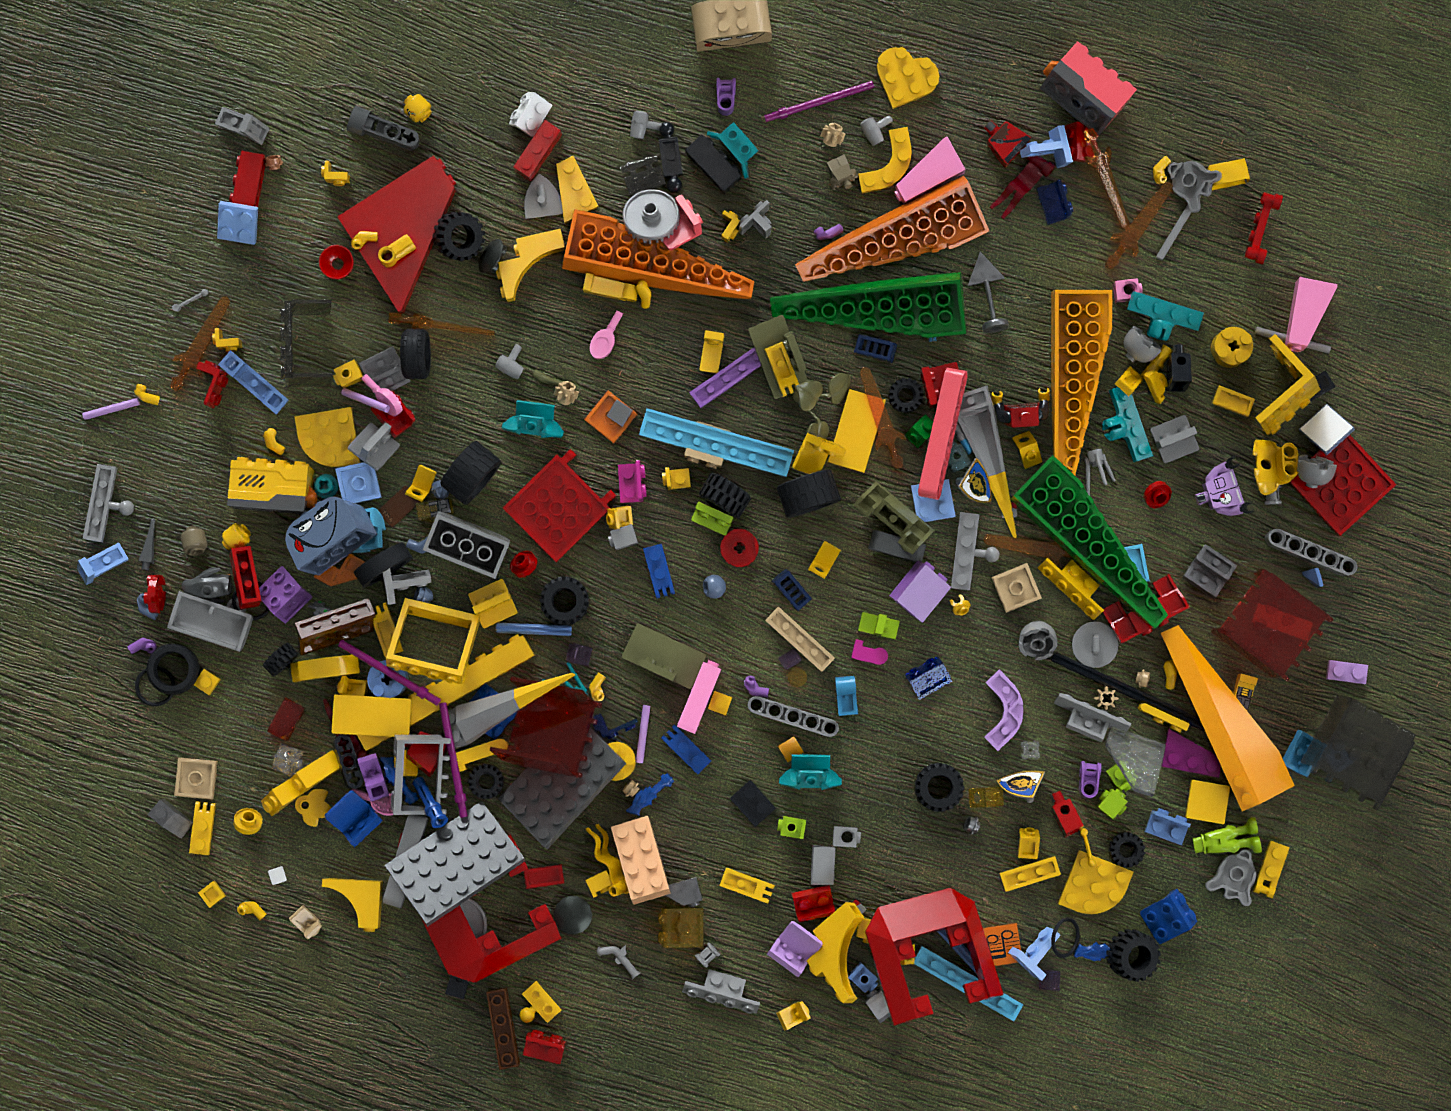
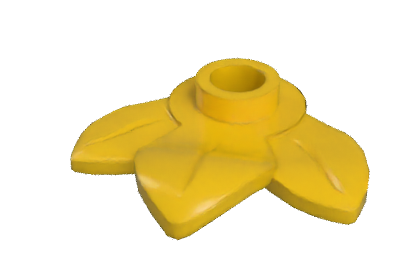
[295,789,331,827]

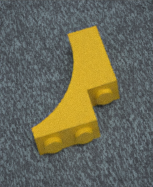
[496,229,566,302]
[261,750,340,816]

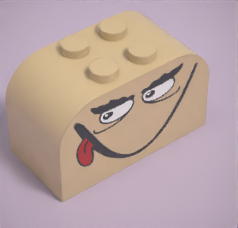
[691,0,772,52]

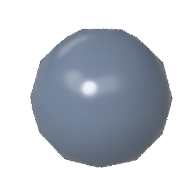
[703,575,726,599]

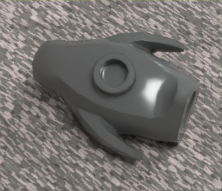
[182,567,232,603]

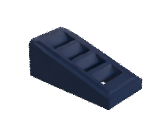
[854,334,897,363]
[772,569,812,611]

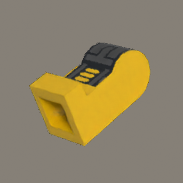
[1233,674,1258,710]

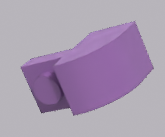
[357,753,389,801]

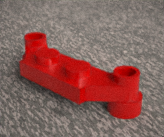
[1244,192,1283,265]

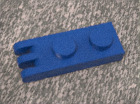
[643,544,675,598]
[661,724,711,774]

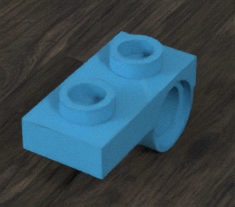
[835,676,858,716]

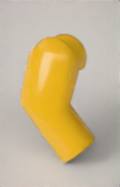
[1153,156,1171,184]
[351,231,378,250]
[263,428,286,455]
[589,672,606,702]
[237,901,267,921]

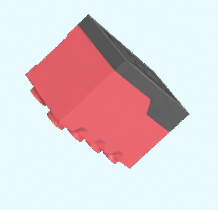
[1040,41,1137,137]

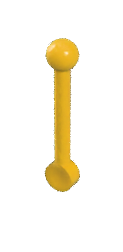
[1080,828,1096,867]

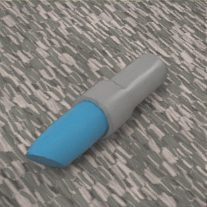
[955,422,972,454]

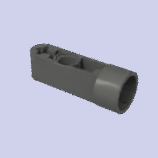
[347,106,420,151]

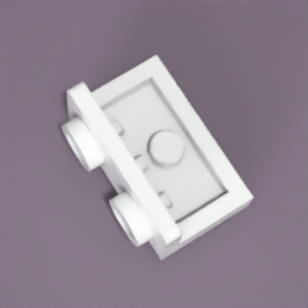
[509,92,552,137]

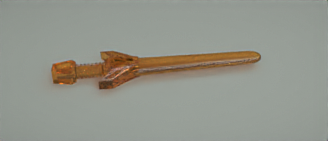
[1084,128,1129,230]
[1105,182,1173,270]
[170,297,230,391]
[388,313,495,335]
[860,367,906,469]
[984,534,1073,569]

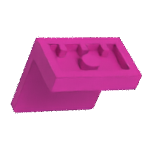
[618,460,647,503]

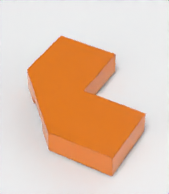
[314,554,365,587]

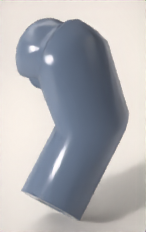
[406,536,428,554]
[137,593,159,620]

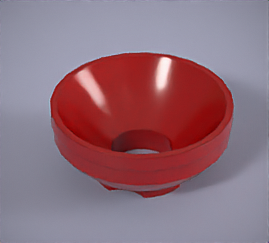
[319,245,354,280]

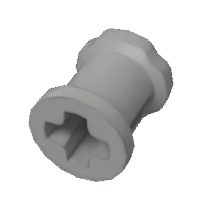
[1265,485,1282,505]
[695,942,721,968]

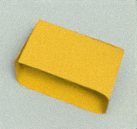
[1207,158,1250,190]

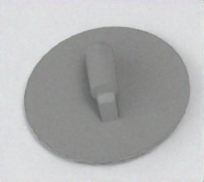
[1072,622,1118,668]

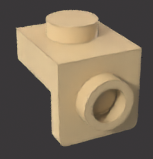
[289,905,322,940]

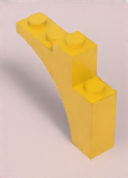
[806,902,865,1004]

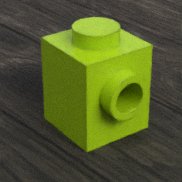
[1096,789,1128,819]

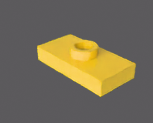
[1115,366,1144,396]
[1212,385,1255,417]

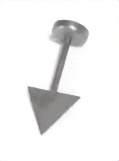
[968,252,1009,333]

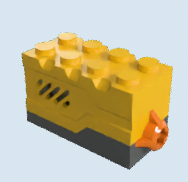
[227,457,317,514]

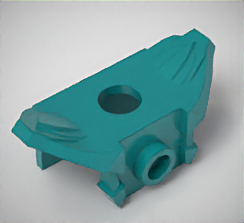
[707,122,758,179]
[502,400,564,438]
[779,754,842,790]

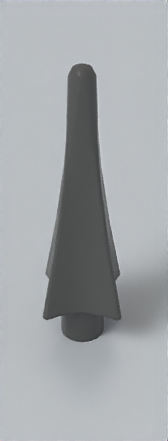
[138,518,155,571]

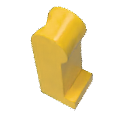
[583,273,638,302]
[456,739,509,772]

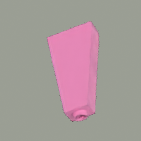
[894,137,966,205]
[1285,277,1337,352]
[677,660,721,734]

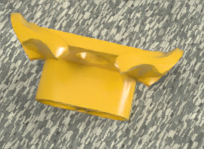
[1252,439,1299,495]

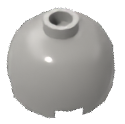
[1123,326,1161,363]
[1297,455,1337,488]
[1018,621,1057,660]

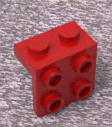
[196,360,229,409]

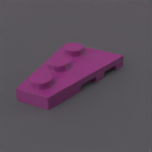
[1161,729,1221,778]

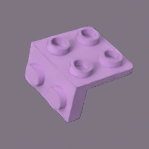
[767,921,823,977]

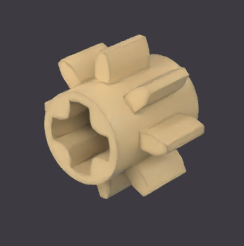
[820,123,845,147]
[554,381,579,405]
[1093,686,1119,711]

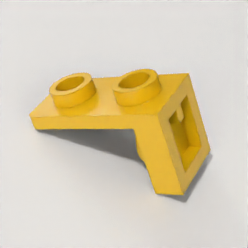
[699,330,724,374]
[662,467,691,490]

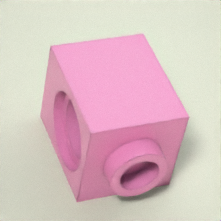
[1112,278,1143,303]

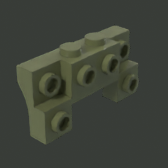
[854,481,935,555]

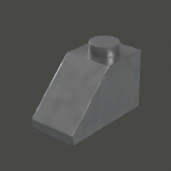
[147,799,193,838]
[665,877,703,908]
[865,989,890,1023]

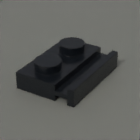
[730,780,776,827]

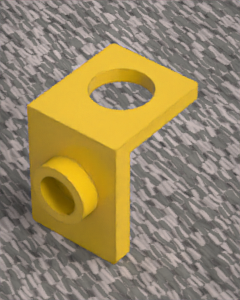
[1012,431,1043,469]
[405,465,437,502]
[808,541,841,579]

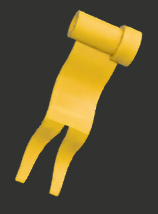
[586,824,629,897]

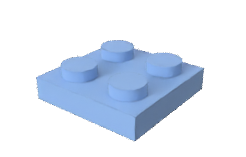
[217,201,258,245]
[335,462,382,504]
[911,479,956,522]

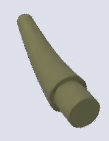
[532,369,562,386]

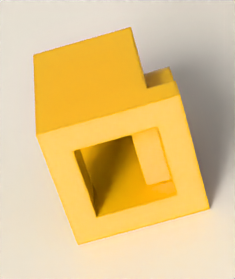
[585,869,612,898]

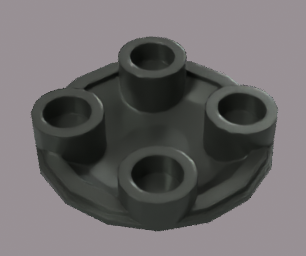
[478,239,507,273]
[554,896,592,934]

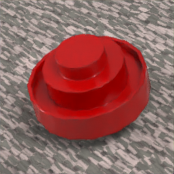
[1143,481,1172,509]
[510,551,538,578]

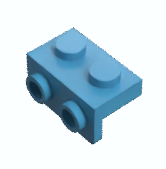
[1282,729,1325,777]

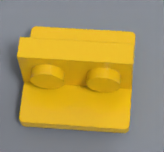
[468,579,518,628]

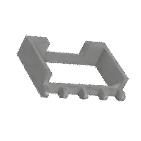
[391,735,451,815]

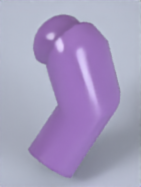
[814,224,843,240]
[127,638,157,654]
[744,675,769,698]

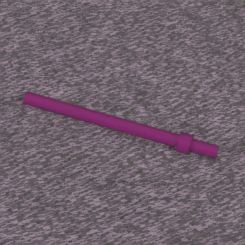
[764,81,874,122]
[338,640,441,706]
[439,702,468,818]

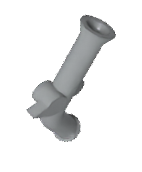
[597,945,641,980]

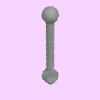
[172,289,208,312]

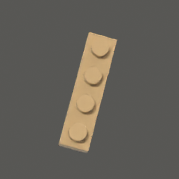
[765,607,835,672]

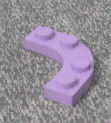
[984,669,1023,751]

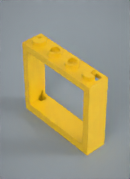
[386,598,480,684]

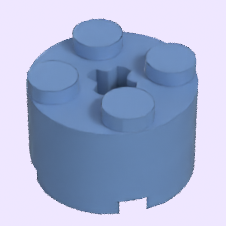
[367,660,409,698]

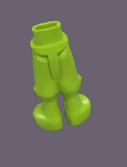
[1192,817,1262,854]

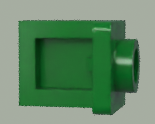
[905,414,933,448]

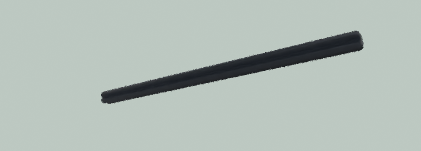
[1051,652,1205,732]

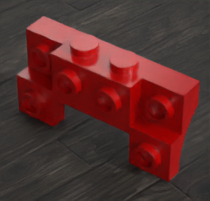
[1102,574,1190,644]

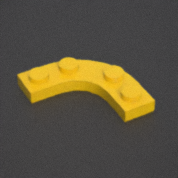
[858,127,912,194]

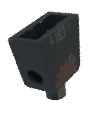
[1166,344,1192,392]

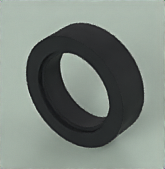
[354,542,413,588]

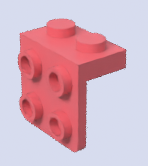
[663,194,703,250]

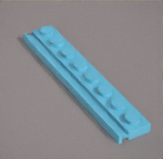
[639,408,794,477]

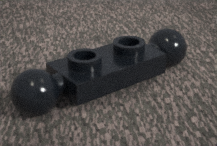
[659,122,683,193]

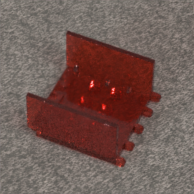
[1211,568,1334,682]
[490,677,602,778]

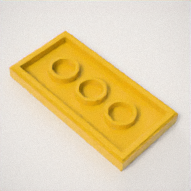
[828,389,886,473]
[332,695,412,737]

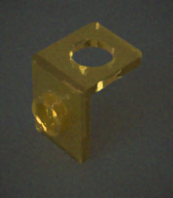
[969,787,1004,808]

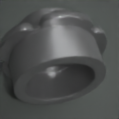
[964,816,980,835]

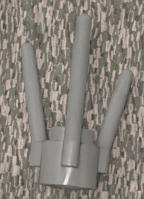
[1084,449,1116,495]

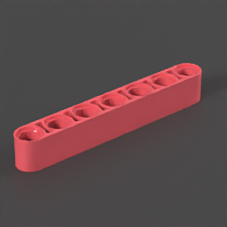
[918,368,967,500]

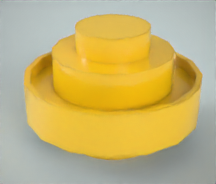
[233,808,262,835]

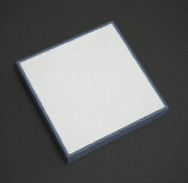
[1299,404,1355,456]

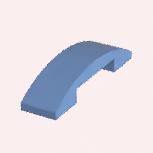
[218,350,289,415]

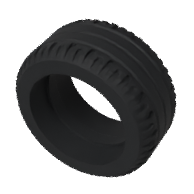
[400,329,431,379]
[146,644,200,695]

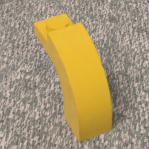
[290,655,360,682]

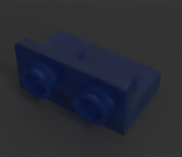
[1037,179,1073,225]
[905,656,952,700]

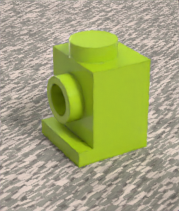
[777,816,806,839]

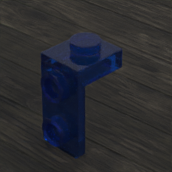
[592,713,638,739]

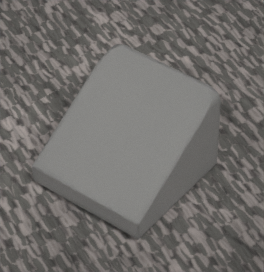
[607,400,633,427]

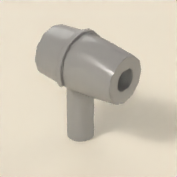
[630,111,662,139]
[860,115,893,146]
[495,344,524,379]

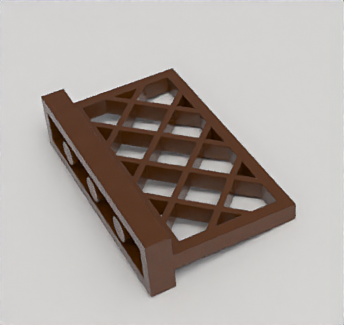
[295,598,376,656]

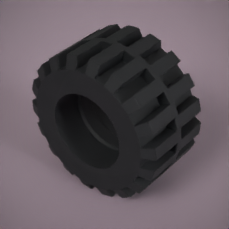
[433,212,485,261]
[699,473,752,518]
[540,576,589,625]
[915,763,964,812]
[1106,929,1161,982]

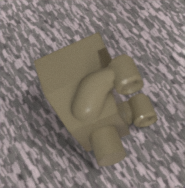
[827,155,859,190]

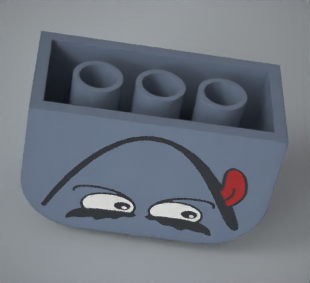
[285,497,377,576]

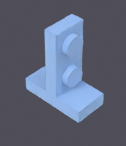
[1020,125,1073,168]
[77,543,128,585]
[1008,927,1060,981]

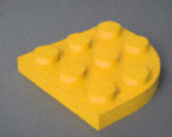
[294,407,361,468]
[1058,850,1134,914]

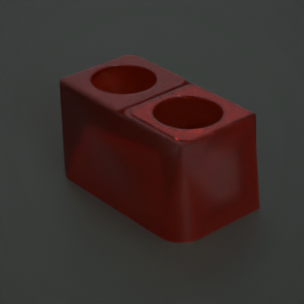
[267,697,306,741]

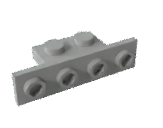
[1054,693,1131,742]
[682,969,760,1014]

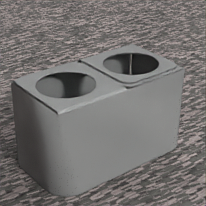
[811,845,835,885]

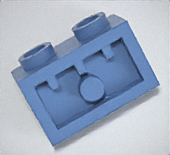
[1144,808,1191,846]

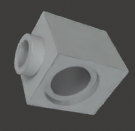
[608,524,638,551]
[832,826,861,848]

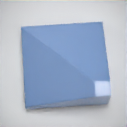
[1302,568,1323,588]

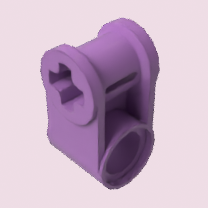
[716,78,736,116]
[1079,761,1101,798]

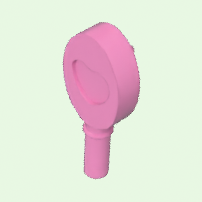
[590,310,623,359]
[362,374,403,416]
[353,789,393,816]

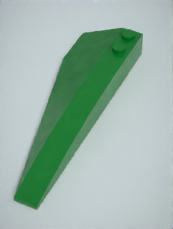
[770,272,966,338]
[1010,455,1168,629]

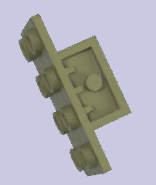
[748,315,808,399]
[622,623,706,689]

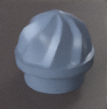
[431,480,449,499]
[414,586,433,603]

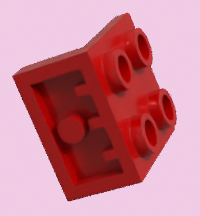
[920,362,965,408]
[523,1030,566,1064]

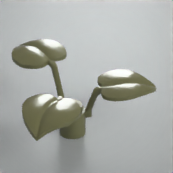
[793,373,851,439]

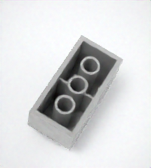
[423,511,510,579]

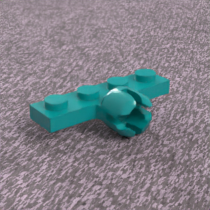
[1127,291,1204,341]
[1102,387,1153,462]

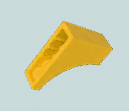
[322,878,383,932]

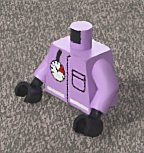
[1195,456,1254,516]

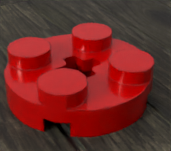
[720,529,759,567]
[143,575,166,613]

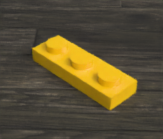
[999,856,1061,892]

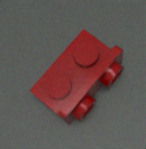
[792,885,835,922]

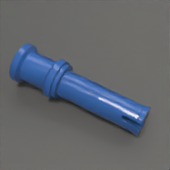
[412,777,448,828]

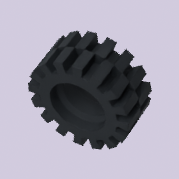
[888,378,923,413]
[262,642,299,677]
[468,764,504,799]
[1109,832,1145,867]

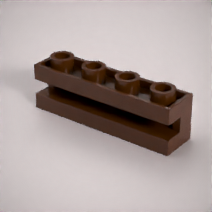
[486,987,520,1070]

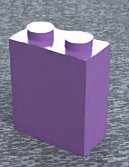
[889,560,951,623]

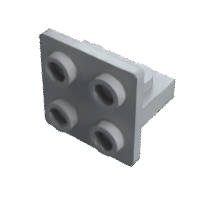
[739,200,771,239]
[1150,415,1199,464]
[347,422,400,471]

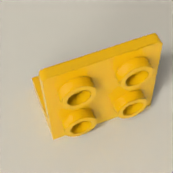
[792,433,847,474]

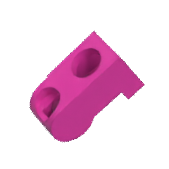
[851,639,888,665]

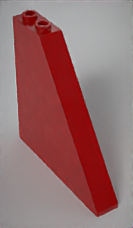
[337,155,456,315]

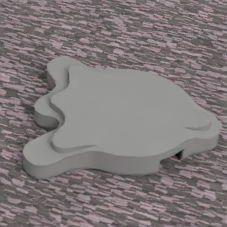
[1168,161,1222,213]
[1205,849,1256,906]

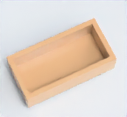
[611,816,671,905]

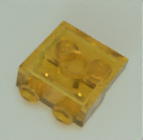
[658,908,703,948]

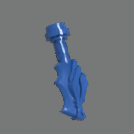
[379,756,419,805]
[626,773,675,816]
[1074,942,1131,962]

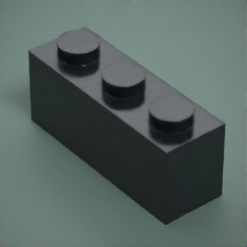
[685,135,741,195]

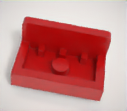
[1065,122,1096,163]
[371,391,416,438]

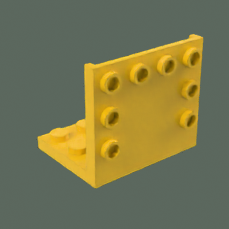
[1255,334,1321,435]

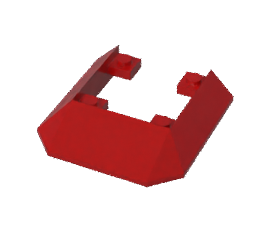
[420,835,561,983]
[865,888,1004,1026]

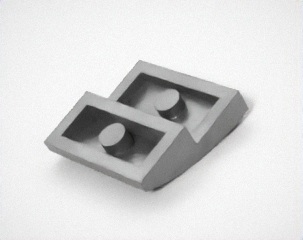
[359,346,411,397]
[1182,544,1237,600]

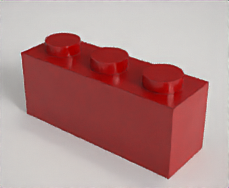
[513,120,562,182]
[229,151,266,207]
[229,546,261,609]

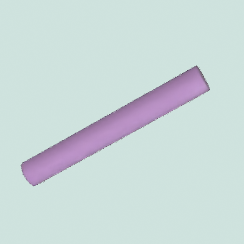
[341,388,390,413]
[82,398,140,420]
[636,705,650,763]

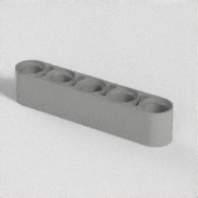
[1265,529,1357,576]
[748,696,839,737]
[382,815,429,908]

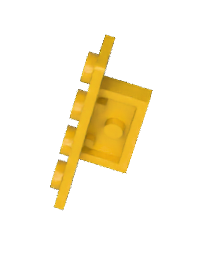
[1038,558,1104,620]

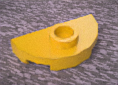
[1143,370,1168,404]

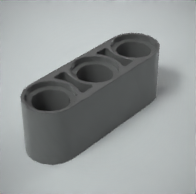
[868,530,927,563]

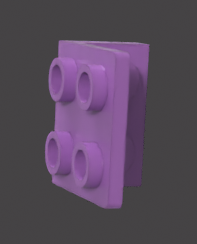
[259,566,312,624]

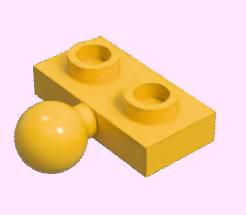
[519,981,561,1023]

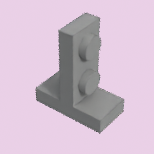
[215,107,269,145]
[382,568,432,605]

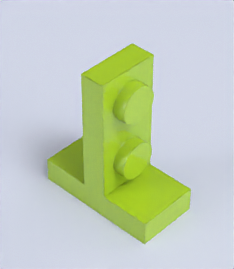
[858,612,900,640]

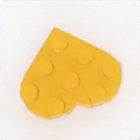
[877,47,940,109]

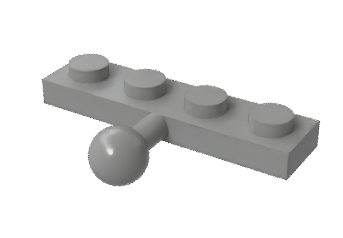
[82,464,134,543]
[951,512,1000,591]

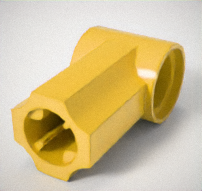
[378,234,416,267]

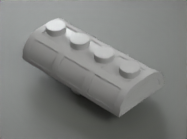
[167,591,253,652]

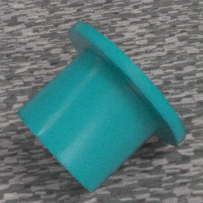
[314,474,339,499]

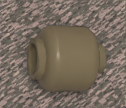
[180,526,208,556]

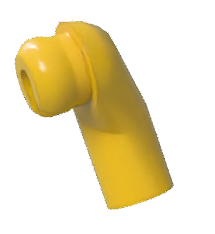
[636,280,651,309]
[134,384,160,406]
[1163,660,1177,690]

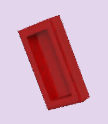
[524,864,565,889]

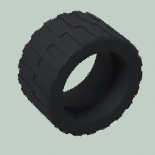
[440,441,501,505]
[777,469,841,518]

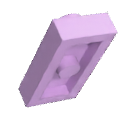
[1326,660,1368,684]

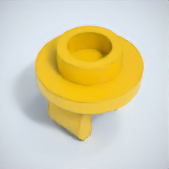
[950,594,971,616]

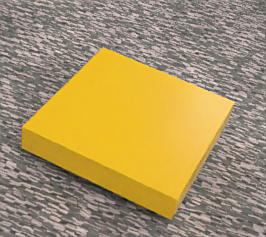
[1185,780,1230,824]

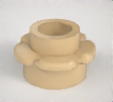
[1136,669,1150,688]
[622,780,640,797]

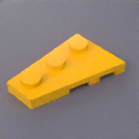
[556,156,599,224]

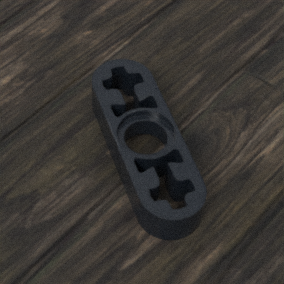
[333,734,363,790]

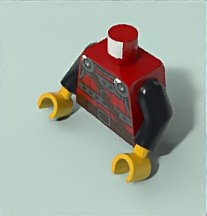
[991,388,1050,428]

